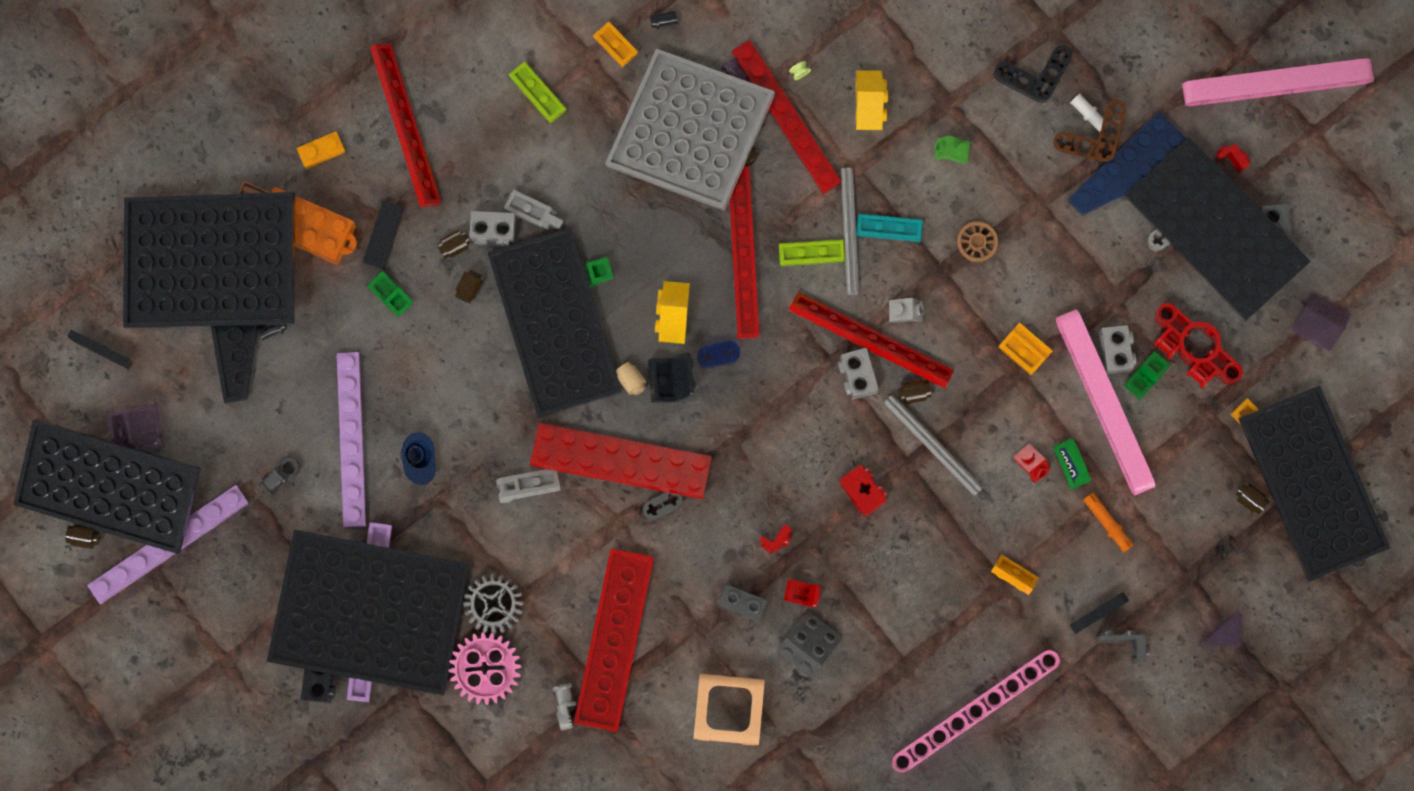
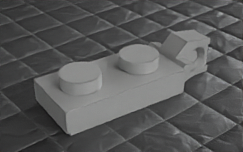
[503,190,564,231]

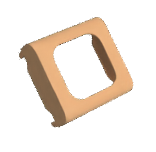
[694,674,765,746]

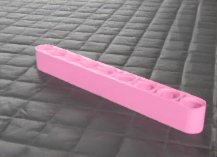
[1182,58,1374,106]
[1056,309,1155,496]
[891,650,1060,773]

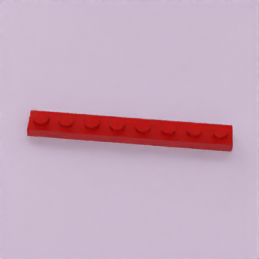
[731,40,842,195]
[370,44,442,207]
[729,166,760,339]
[788,292,954,388]

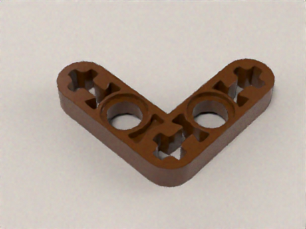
[1053,100,1126,162]

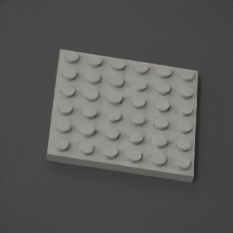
[605,48,775,210]

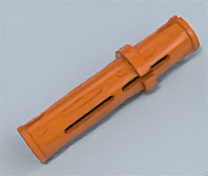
[1082,492,1134,553]

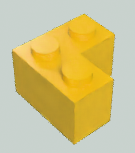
[855,70,888,130]
[655,281,690,344]

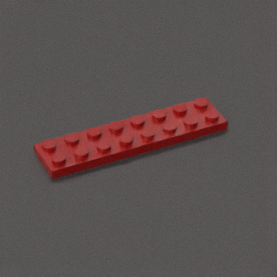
[530,423,712,499]
[574,548,654,733]

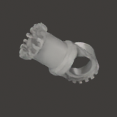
[552,683,577,731]

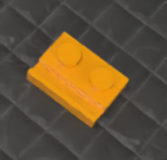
[998,322,1052,375]

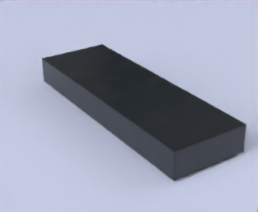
[363,201,404,269]
[68,330,133,369]

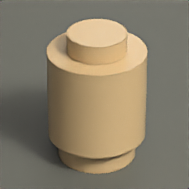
[616,362,647,395]

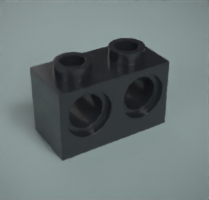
[301,669,337,704]

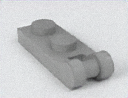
[496,469,561,503]

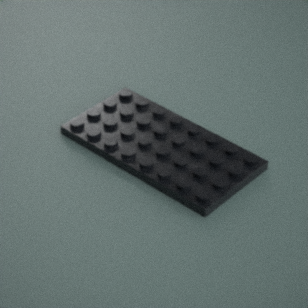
[1125,137,1311,321]
[487,228,622,418]
[1238,386,1390,582]
[13,419,201,554]

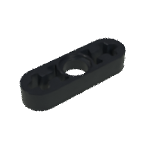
[1069,591,1129,634]

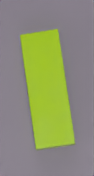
[508,61,567,124]
[779,239,845,266]

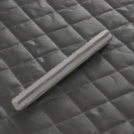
[841,168,859,295]
[884,395,982,495]

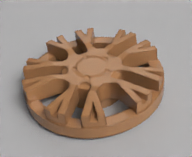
[957,222,998,262]

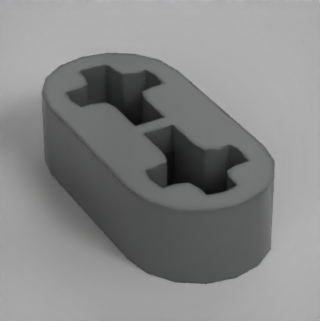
[643,492,682,521]

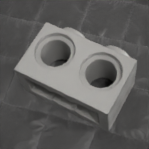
[469,211,516,246]
[1099,325,1136,374]
[837,348,879,400]

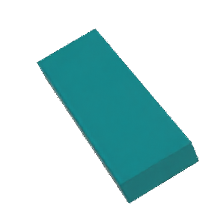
[856,214,923,242]

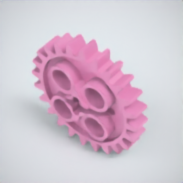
[449,632,522,705]

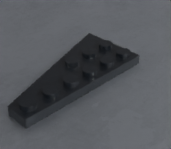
[211,325,258,404]

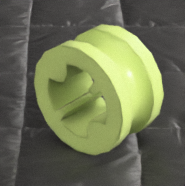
[789,61,811,80]

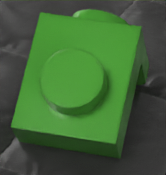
[934,135,970,164]

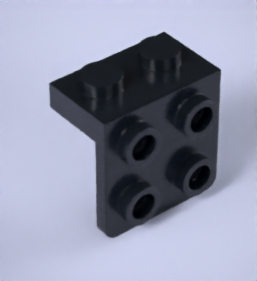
[648,352,696,403]

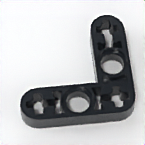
[994,45,1072,103]

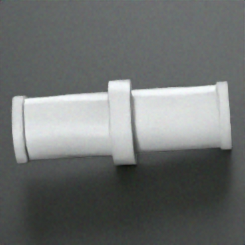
[1070,94,1108,133]

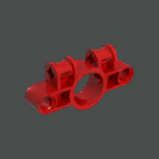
[1153,303,1243,389]

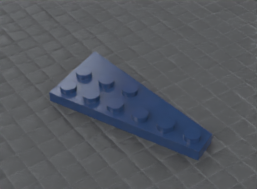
[1067,111,1187,216]

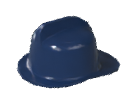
[400,432,436,485]

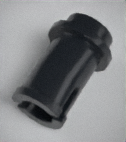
[650,10,678,29]
[257,325,287,341]

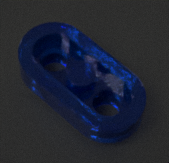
[697,341,740,369]

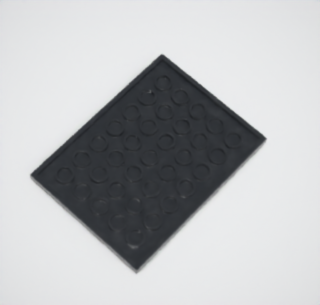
[123,192,295,329]
[267,529,470,696]

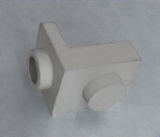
[889,297,924,323]

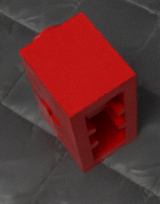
[838,465,887,518]

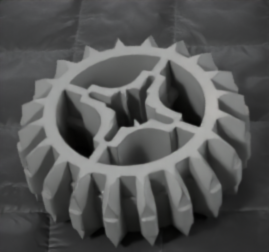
[463,574,524,634]

